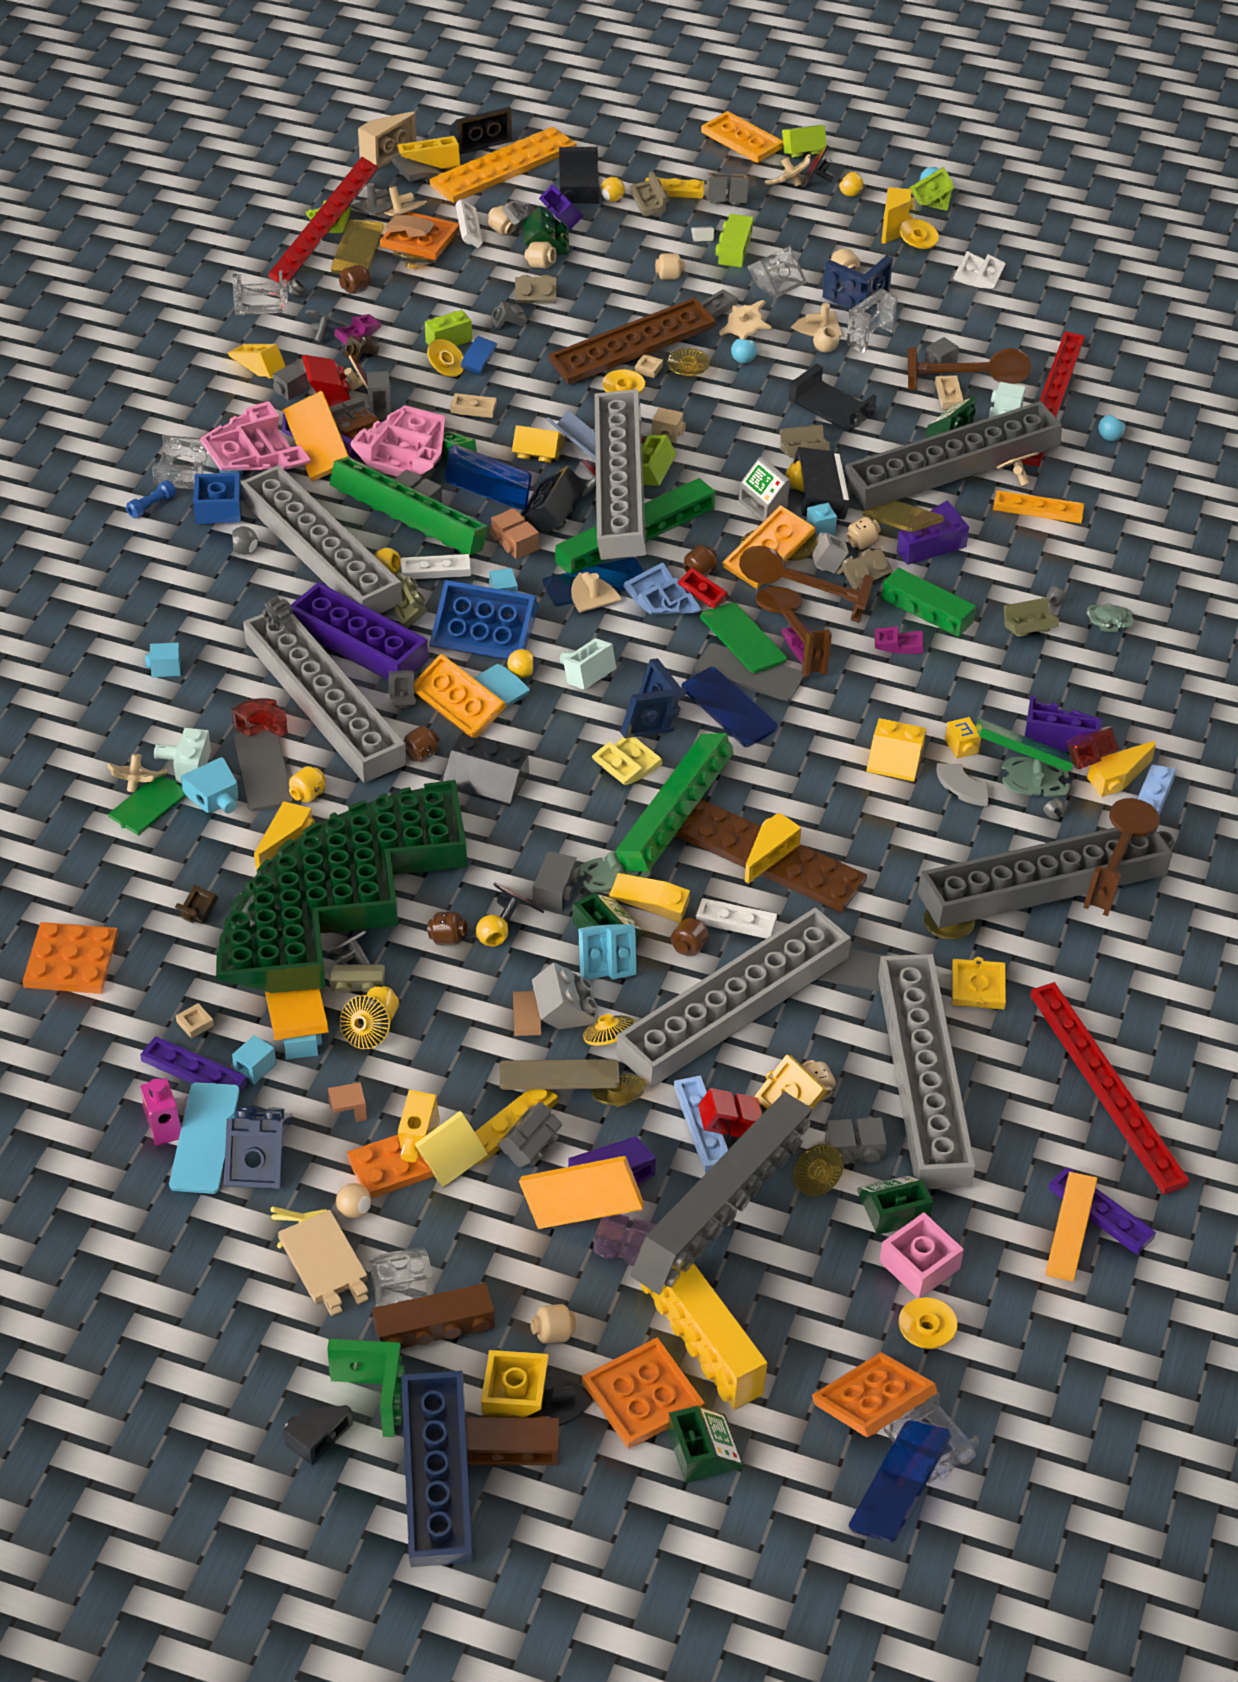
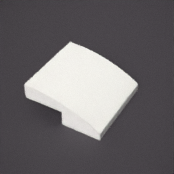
[953,251,1006,288]

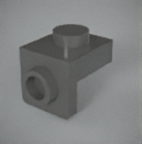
[492,301,527,329]
[389,670,416,708]

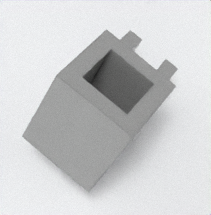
[812,532,849,574]

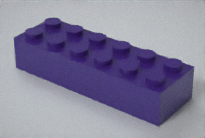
[291,582,428,681]

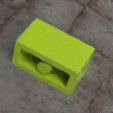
[782,125,827,157]
[425,309,472,346]
[642,435,677,485]

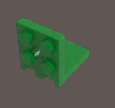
[327,1339,405,1437]

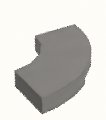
[502,200,535,225]
[936,763,988,806]

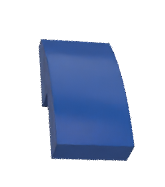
[461,336,497,375]

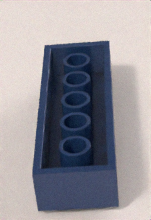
[401,1371,473,1567]

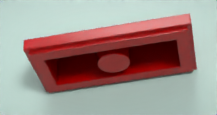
[677,567,728,609]

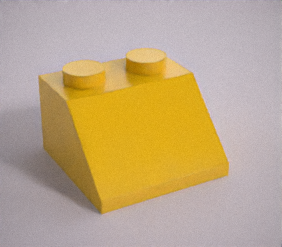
[881,187,915,244]
[512,425,565,463]
[866,718,926,781]
[481,1350,549,1418]

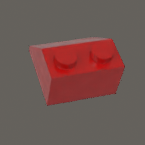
[302,354,351,407]

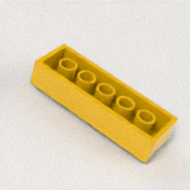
[640,1263,767,1410]

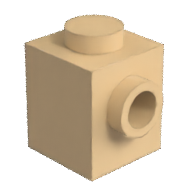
[652,407,686,442]

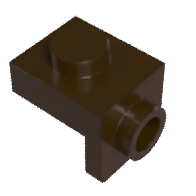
[342,335,380,363]
[175,885,219,924]

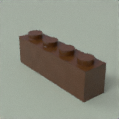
[372,1283,495,1350]
[466,1415,559,1466]

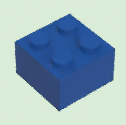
[193,473,242,524]

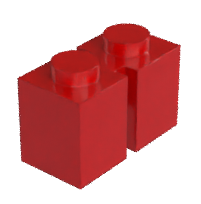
[698,1088,762,1138]

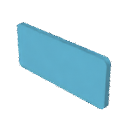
[169,1082,240,1194]

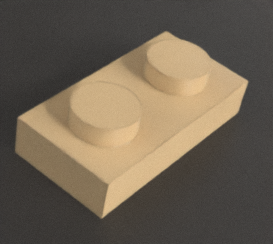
[935,376,964,409]
[450,393,497,418]

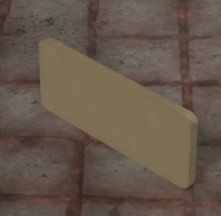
[500,1059,620,1090]

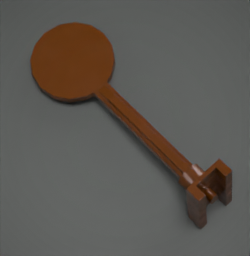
[908,347,1031,390]
[739,545,874,623]
[756,587,832,677]
[1083,798,1160,916]

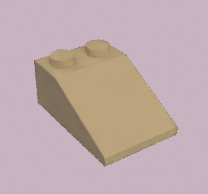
[358,111,416,169]

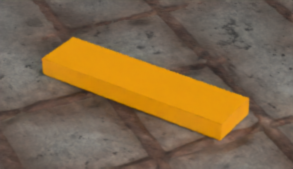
[993,490,1084,523]
[1046,1172,1097,1282]

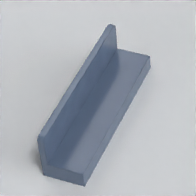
[546,410,596,461]

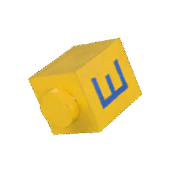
[945,717,981,759]

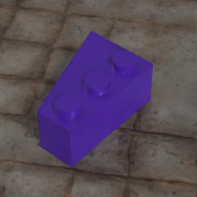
[897,500,969,565]
[1024,695,1101,756]
[568,1136,656,1185]

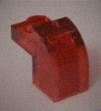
[231,698,288,737]
[1066,726,1119,770]

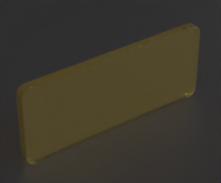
[331,219,384,274]
[862,501,944,532]

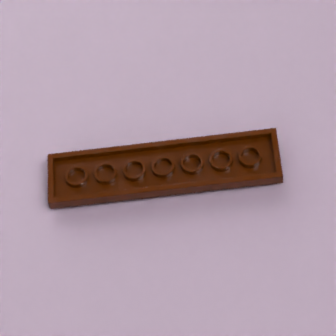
[548,297,716,385]
[675,799,867,913]

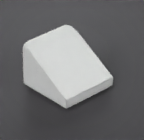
[691,227,714,242]

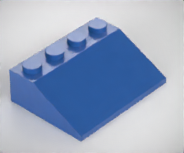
[429,580,538,660]

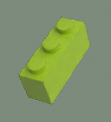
[715,213,753,267]

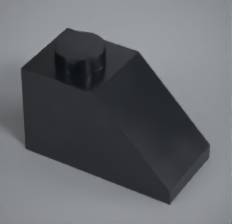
[283,1405,353,1465]

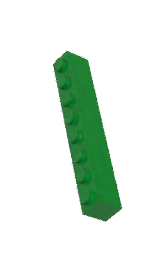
[329,456,488,556]
[555,478,716,577]
[615,733,734,871]

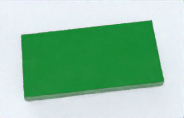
[975,718,1073,772]

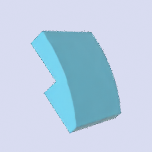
[474,664,530,708]
[578,924,637,980]

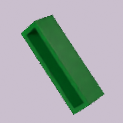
[881,567,976,637]

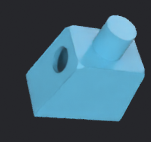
[181,757,238,814]

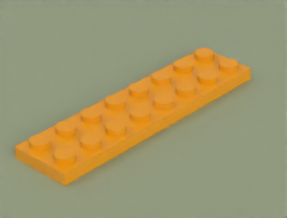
[430,126,577,203]

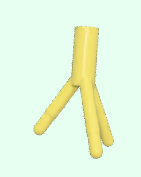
[270,1207,327,1248]

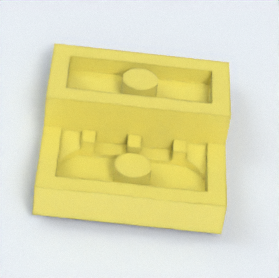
[592,737,662,785]
[415,1111,488,1187]

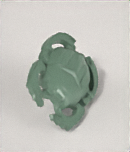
[1086,603,1134,633]
[1002,757,1070,797]
[579,852,651,893]

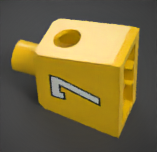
[398,1090,440,1162]

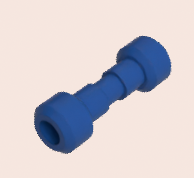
[126,480,176,519]

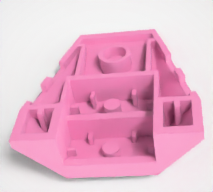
[200,401,310,471]
[351,405,445,477]

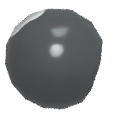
[232,526,258,555]

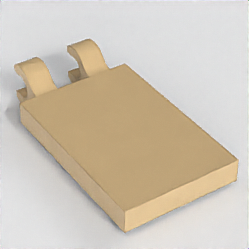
[278,1210,368,1316]

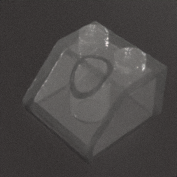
[748,246,807,299]
[367,1246,434,1307]

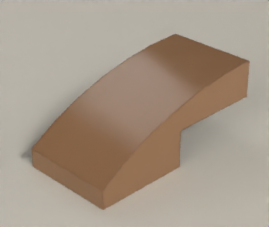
[386,215,434,237]
[513,991,541,1036]

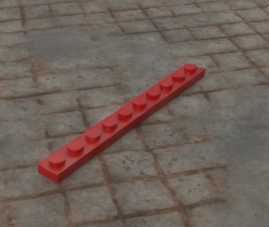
[268,156,379,287]
[1022,331,1085,467]
[1030,982,1189,1195]

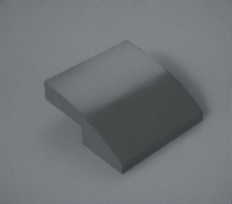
[392,154,442,184]

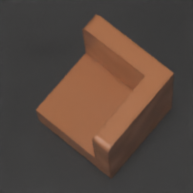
[328,1082,367,1122]

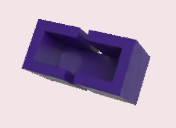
[539,184,583,230]

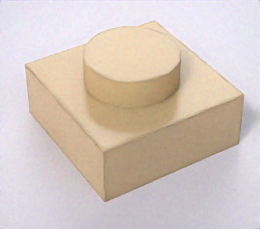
[635,354,663,378]
[176,1003,214,1039]

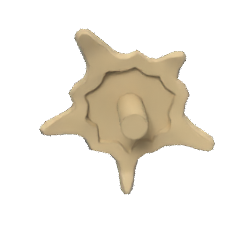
[765,154,811,187]
[718,300,772,340]
[107,754,168,792]

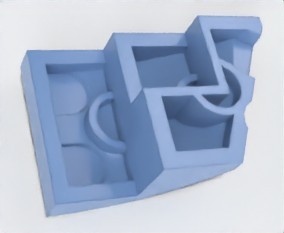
[623,562,701,614]

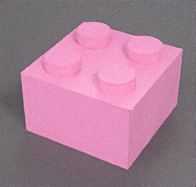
[879,1213,964,1298]

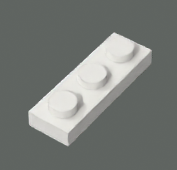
[455,199,483,248]
[401,554,471,580]
[696,898,777,938]

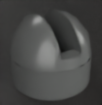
[1046,586,1067,606]
[1043,798,1065,819]

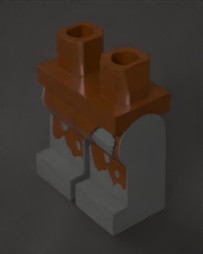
[330,396,380,440]

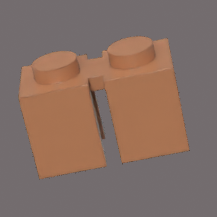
[490,508,539,560]

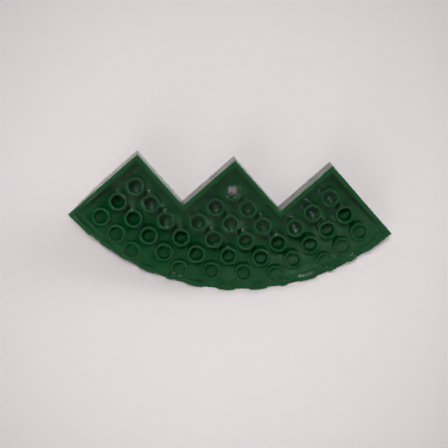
[216,779,467,993]

